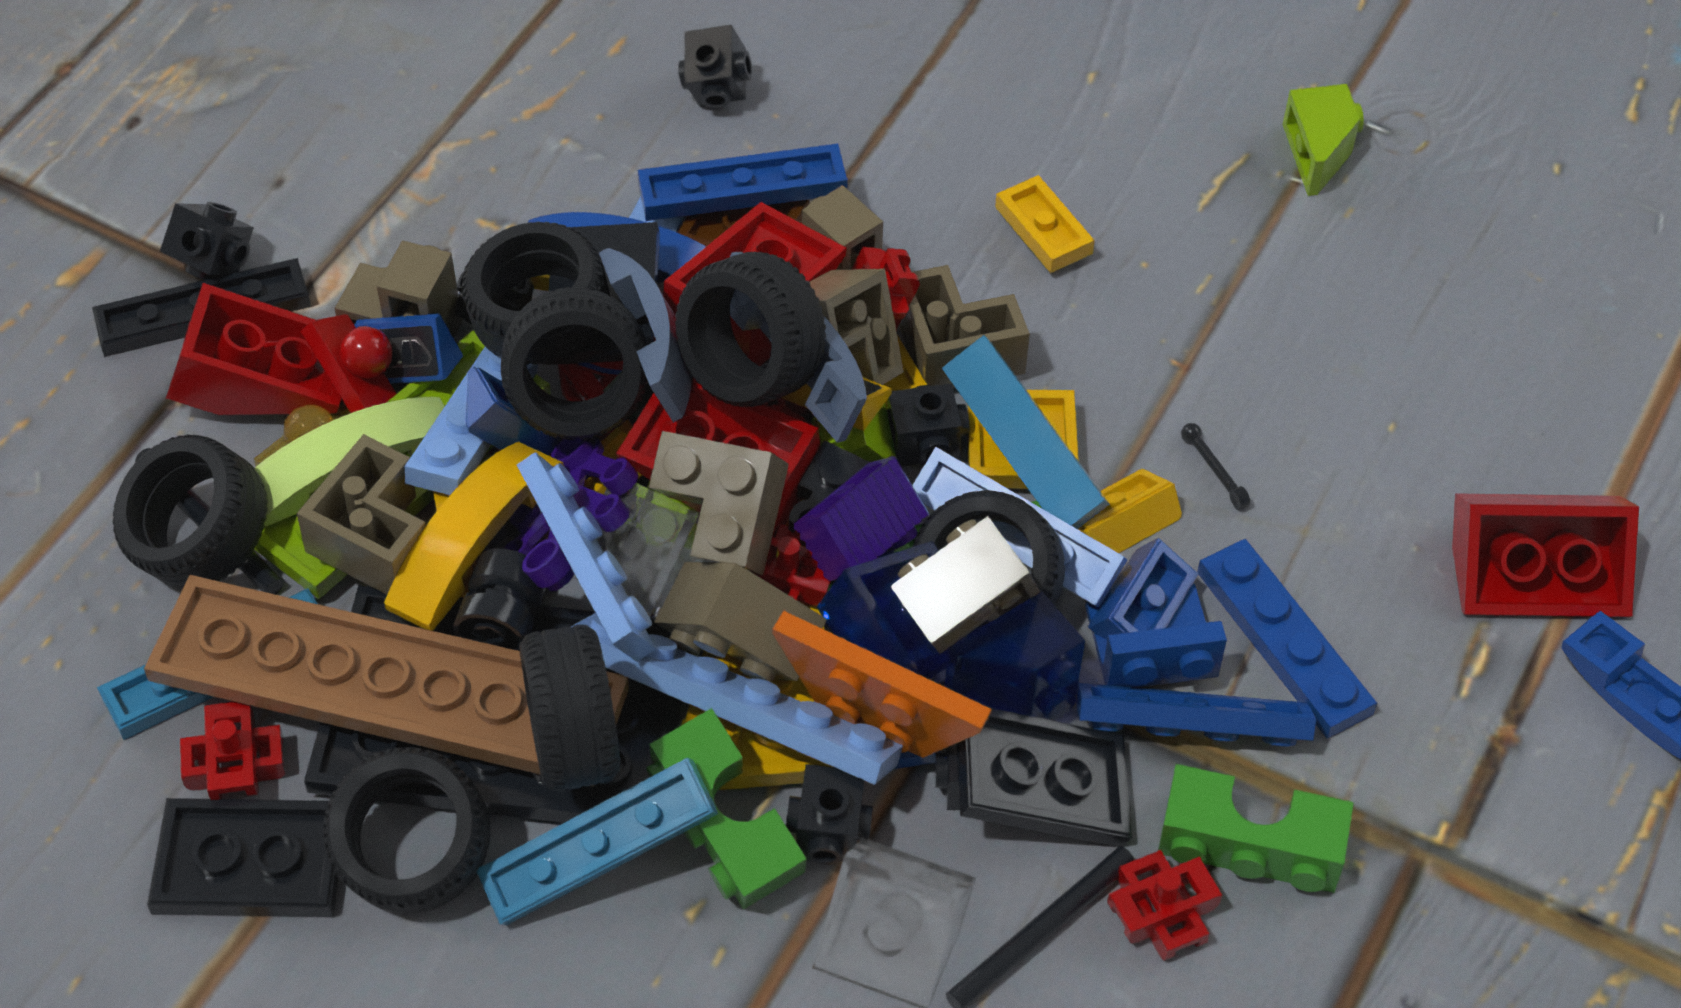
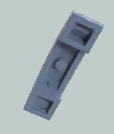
[599,248,692,422]
[730,252,867,442]

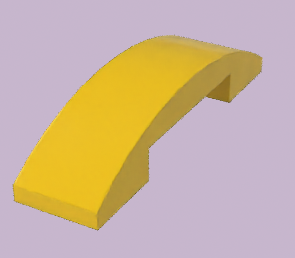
[384,442,564,631]

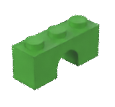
[646,708,807,910]
[1158,764,1354,893]

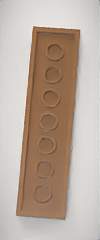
[144,575,629,787]

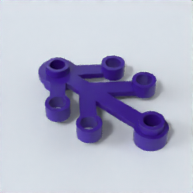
[503,437,639,591]

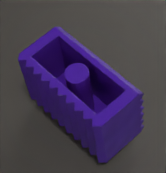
[794,456,929,582]

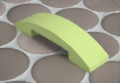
[255,397,445,528]

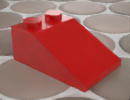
[663,202,847,366]
[166,283,341,415]
[616,376,821,538]

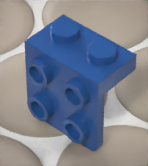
[1085,583,1227,688]

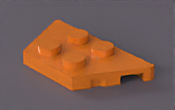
[772,611,992,758]

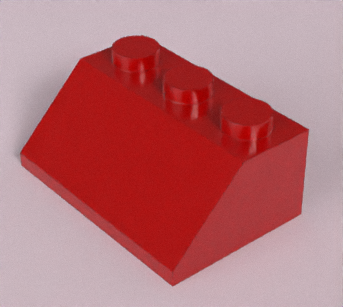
[1452,493,1639,617]

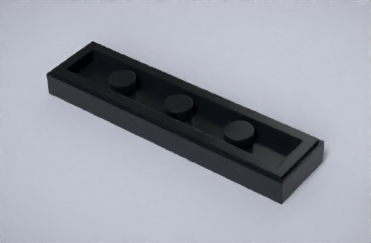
[92,258,311,357]

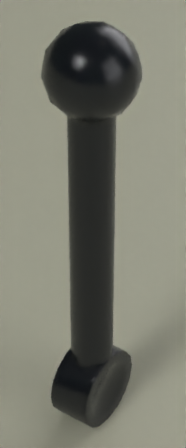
[1181,423,1250,510]

